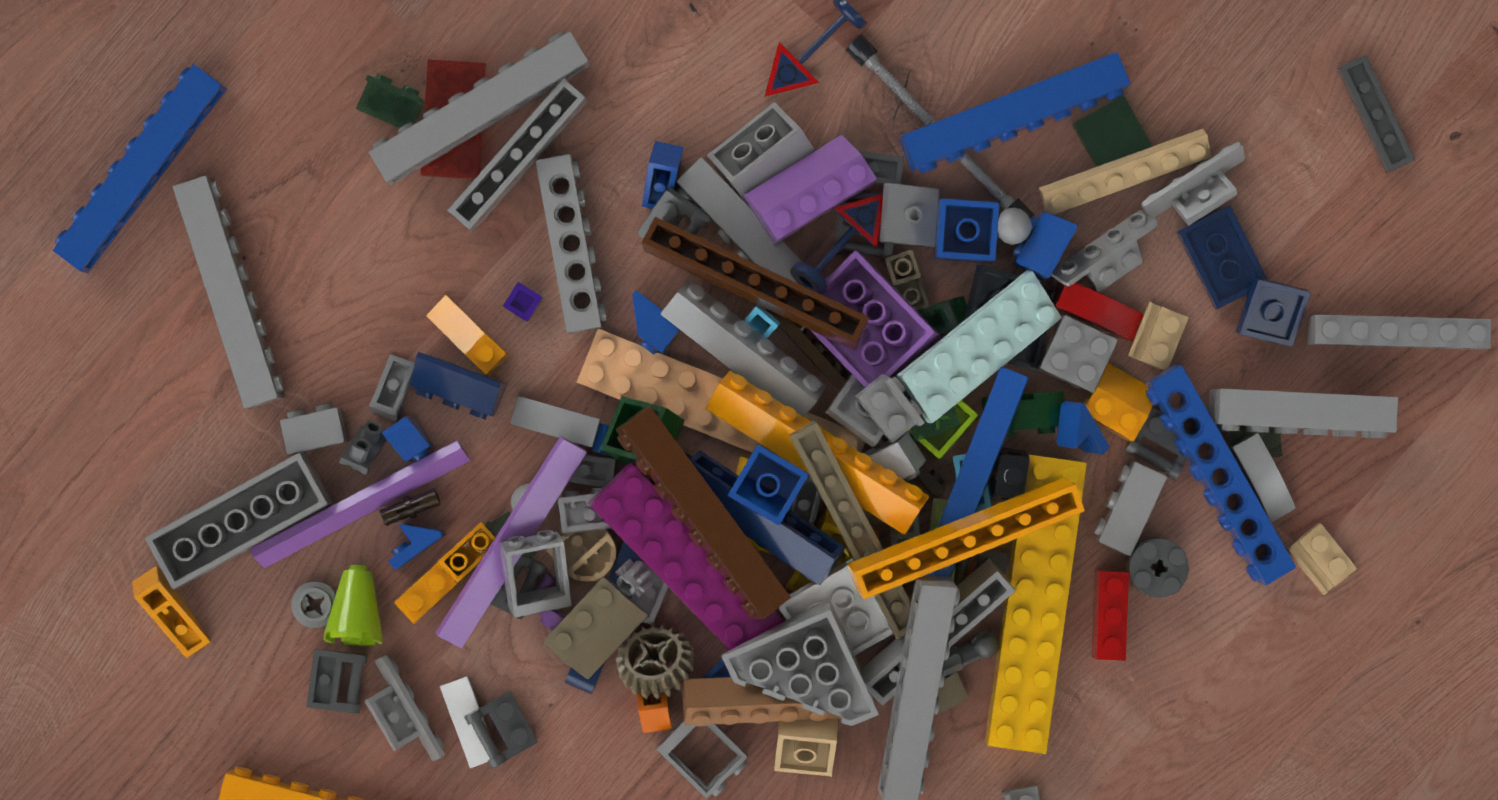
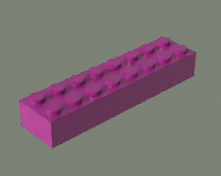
[588,462,784,650]

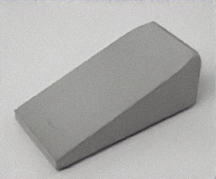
[369,354,414,421]

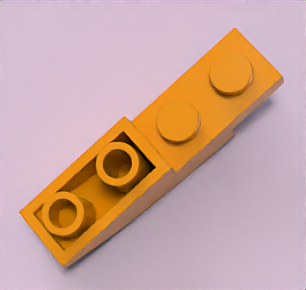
[394,522,496,625]

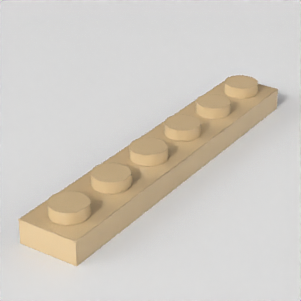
[1039,128,1211,215]

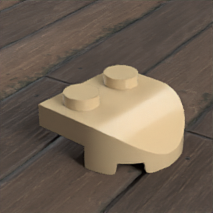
[546,529,617,581]

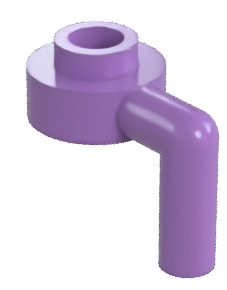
[533,573,566,631]

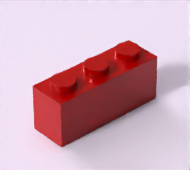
[1092,570,1129,661]

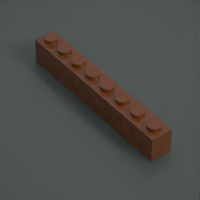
[642,217,869,351]
[615,406,791,620]

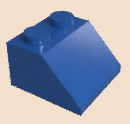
[1011,212,1078,281]
[727,444,809,526]

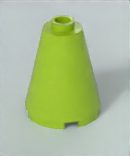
[323,565,383,646]

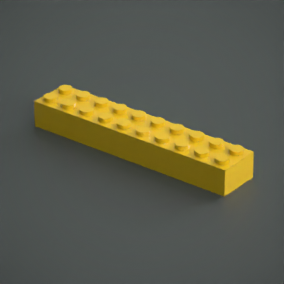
[985,454,1087,754]

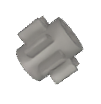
[615,559,653,597]

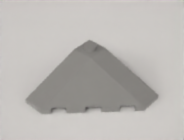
[722,601,879,726]

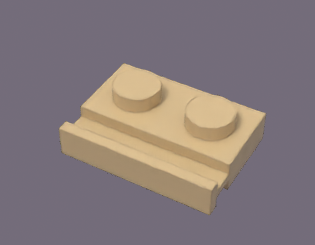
[1127,302,1189,371]
[1286,523,1357,595]

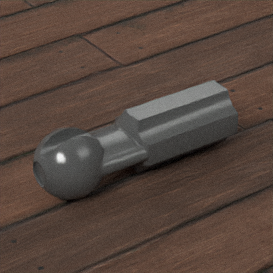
[942,630,1000,677]

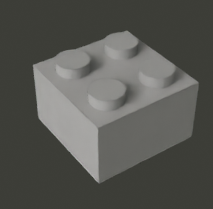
[1038,315,1118,394]

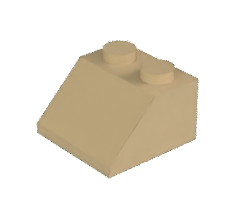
[774,719,838,777]

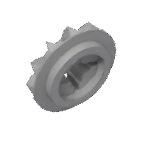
[291,581,336,628]

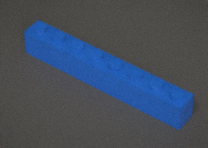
[899,52,1131,174]
[52,64,227,273]

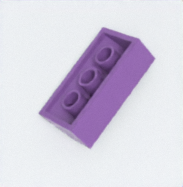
[743,135,877,245]

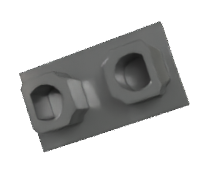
[339,420,387,475]

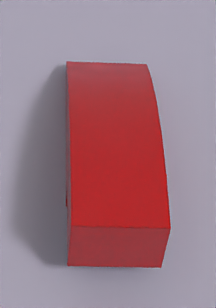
[1054,283,1144,341]

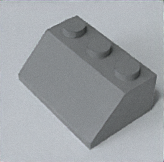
[707,102,815,205]

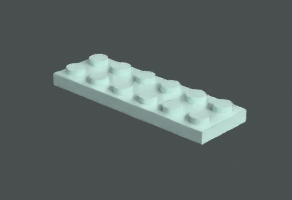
[896,270,1062,423]

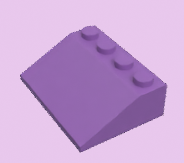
[811,250,942,388]

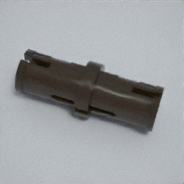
[380,488,441,527]

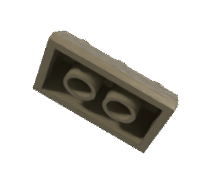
[543,575,648,679]

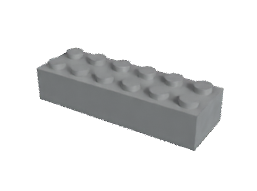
[1208,389,1398,438]
[145,452,333,589]

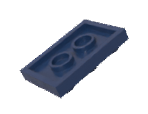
[1176,206,1268,310]

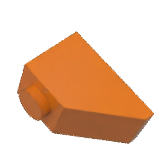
[637,662,672,733]

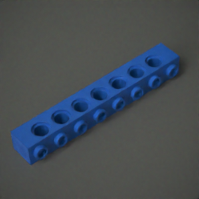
[1145,365,1296,585]

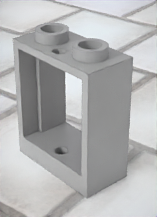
[500,530,572,618]
[656,719,748,799]

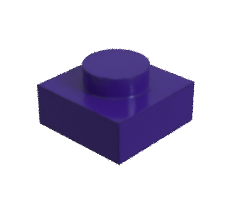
[503,282,543,322]

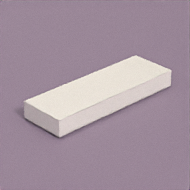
[440,676,490,768]

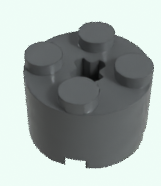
[1125,538,1189,598]

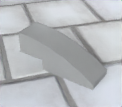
[510,396,601,447]
[1228,433,1296,522]

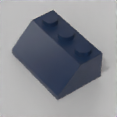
[410,352,507,420]

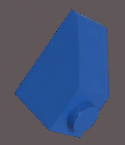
[642,141,684,209]
[632,290,680,355]
[382,416,434,462]

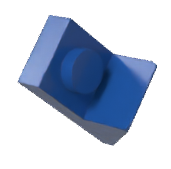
[1057,401,1110,455]
[388,523,446,570]

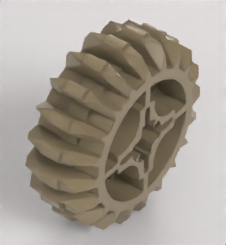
[615,622,695,700]

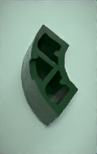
[982,391,1065,437]

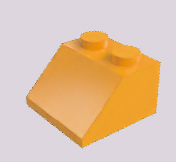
[1084,363,1153,442]

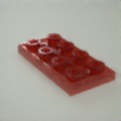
[420,59,487,180]

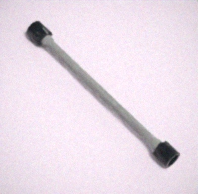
[845,34,1034,218]

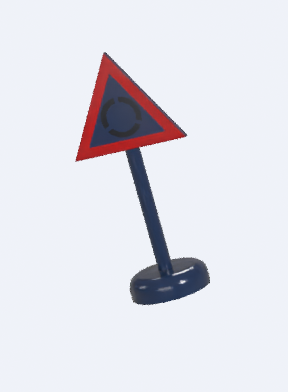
[764,0,867,97]
[790,194,883,295]

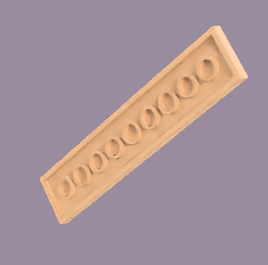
[577,329,865,476]

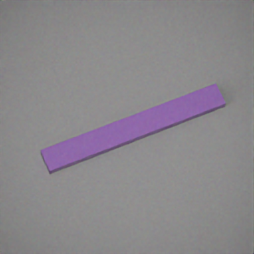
[435,436,587,648]
[250,441,471,568]

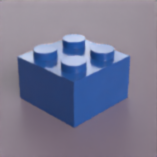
[934,198,999,264]

